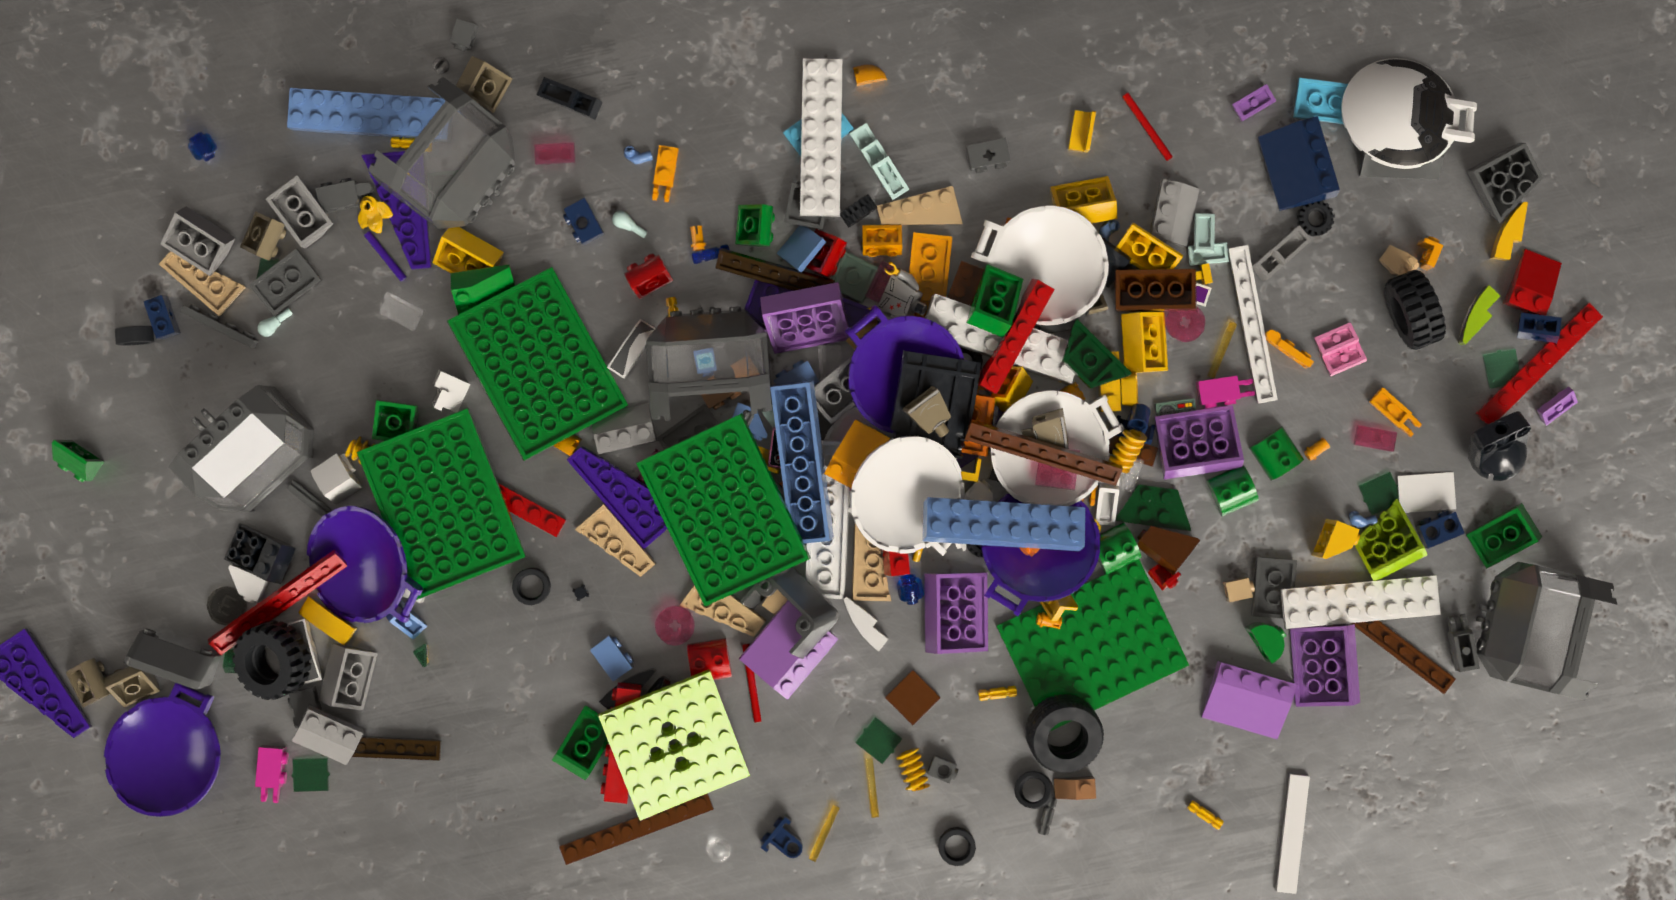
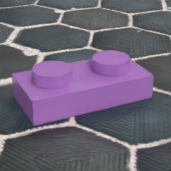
[1232,84,1276,122]
[1537,386,1578,426]

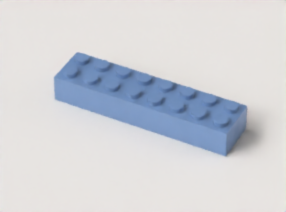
[287,88,450,141]
[770,380,834,544]
[922,497,1085,551]

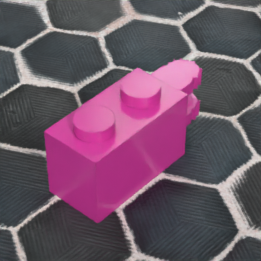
[1196,376,1255,408]
[255,745,289,803]

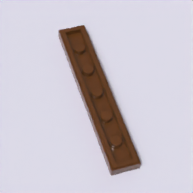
[1350,620,1456,694]

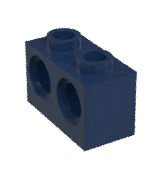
[1415,509,1465,549]

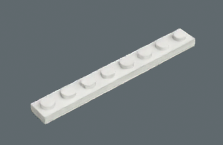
[1228,245,1278,404]

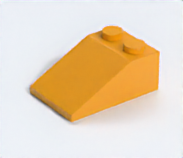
[824,419,890,489]

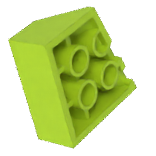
[1355,499,1428,581]

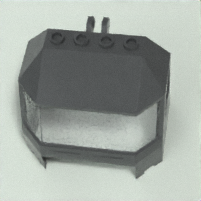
[368,77,515,230]
[646,306,772,421]
[169,385,314,512]
[1476,562,1617,701]

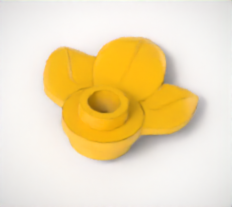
[358,196,393,233]

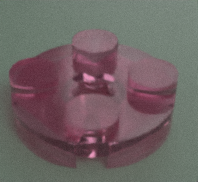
[1165,307,1205,342]
[655,606,695,646]

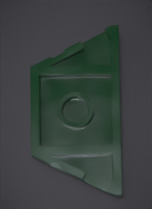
[1062,319,1132,389]
[1115,484,1191,531]

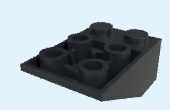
[224,523,296,584]

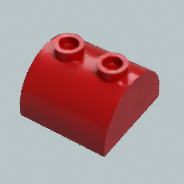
[805,229,847,279]
[624,253,674,299]
[687,638,732,680]

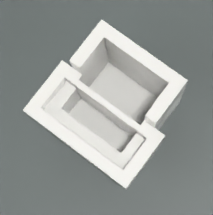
[431,369,470,413]
[311,453,362,505]

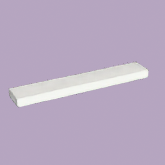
[1276,773,1310,894]

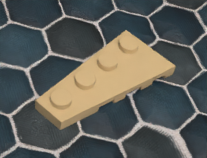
[877,186,963,225]
[159,251,246,317]
[575,504,656,577]
[851,521,891,601]
[679,585,766,637]

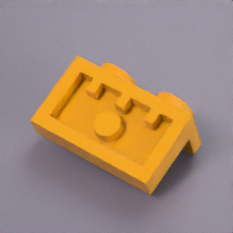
[862,225,902,257]
[1417,236,1444,271]

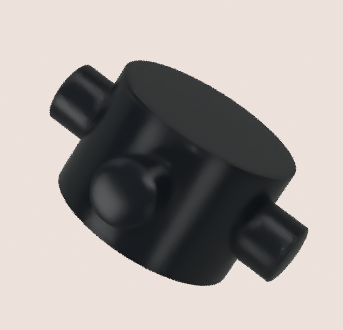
[572,584,589,601]

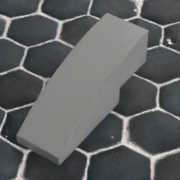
[1252,225,1312,282]

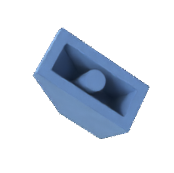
[386,600,427,640]

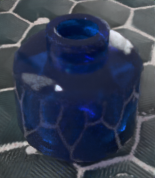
[187,131,217,162]
[897,574,924,605]

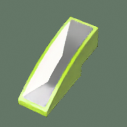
[1458,285,1500,345]

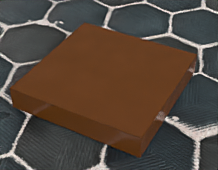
[885,670,941,725]

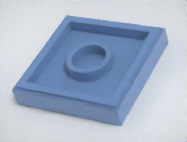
[776,226,826,272]

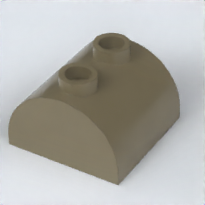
[240,211,286,261]
[66,658,111,708]
[104,666,160,708]

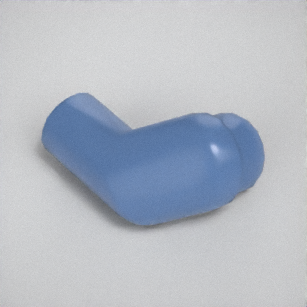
[624,146,653,164]
[1099,220,1120,241]

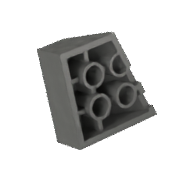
[1467,143,1543,224]

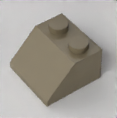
[456,56,512,113]

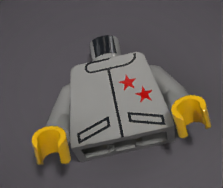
[867,262,928,320]

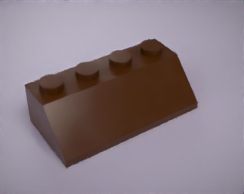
[1116,269,1197,312]

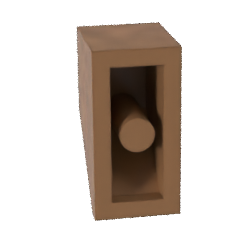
[1054,776,1096,800]

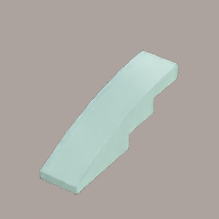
[849,123,909,200]

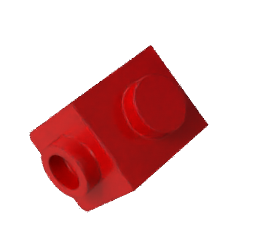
[1148,564,1181,591]

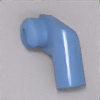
[1348,511,1378,529]

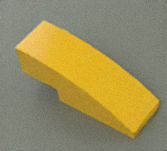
[1490,202,1528,261]
[298,596,357,646]

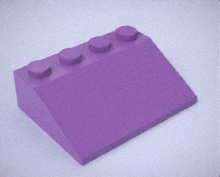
[760,282,849,354]
[1155,405,1244,480]
[924,572,988,654]
[739,600,838,700]
[1290,624,1360,707]
[1201,661,1297,739]

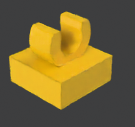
[1196,263,1213,285]

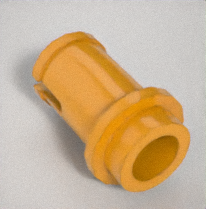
[690,225,706,251]
[1303,437,1330,461]
[1036,612,1062,629]

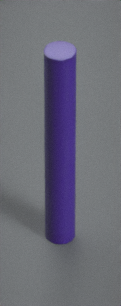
[364,231,407,282]

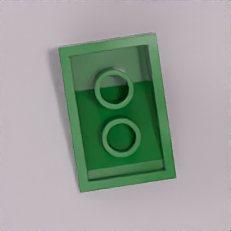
[451,264,515,315]
[966,264,1024,338]
[52,440,105,482]
[1466,503,1542,569]
[552,706,609,780]

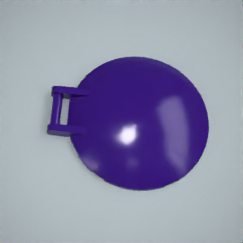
[845,305,964,433]
[981,494,1100,616]
[307,506,423,623]
[104,683,221,817]

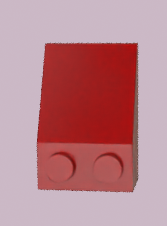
[1503,249,1562,316]

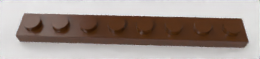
[965,419,1123,486]
[559,793,714,865]

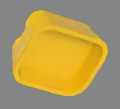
[1121,373,1138,406]

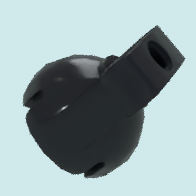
[1468,411,1531,481]

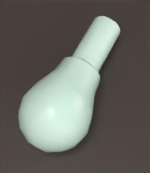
[612,210,648,238]
[257,308,293,337]

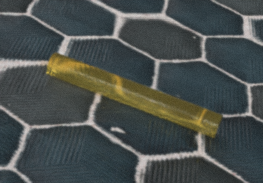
[1207,322,1237,379]
[865,758,879,818]
[809,805,840,862]

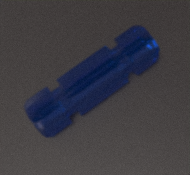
[692,244,730,264]

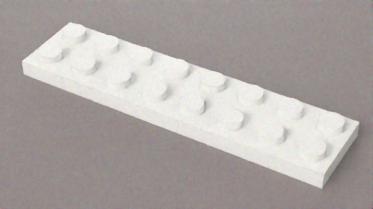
[800,58,842,217]
[805,440,849,599]
[1280,575,1441,629]

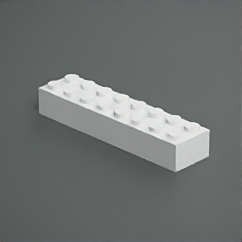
[925,294,1075,385]

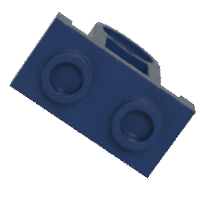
[1115,404,1155,445]
[760,814,803,858]

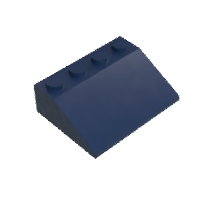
[1258,116,1340,211]

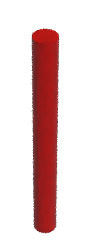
[1122,92,1173,161]
[742,643,762,723]

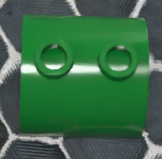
[735,204,775,247]
[372,400,418,441]
[1249,426,1304,481]
[1206,465,1259,516]
[1098,522,1142,575]
[1244,622,1286,664]

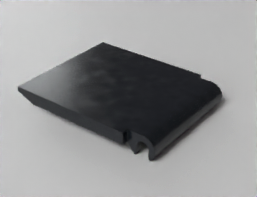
[890,350,981,459]

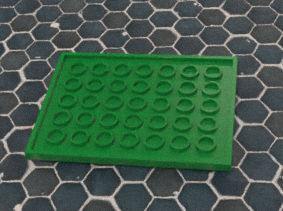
[447,267,628,461]
[357,408,527,600]
[636,413,811,606]
[996,559,1189,731]

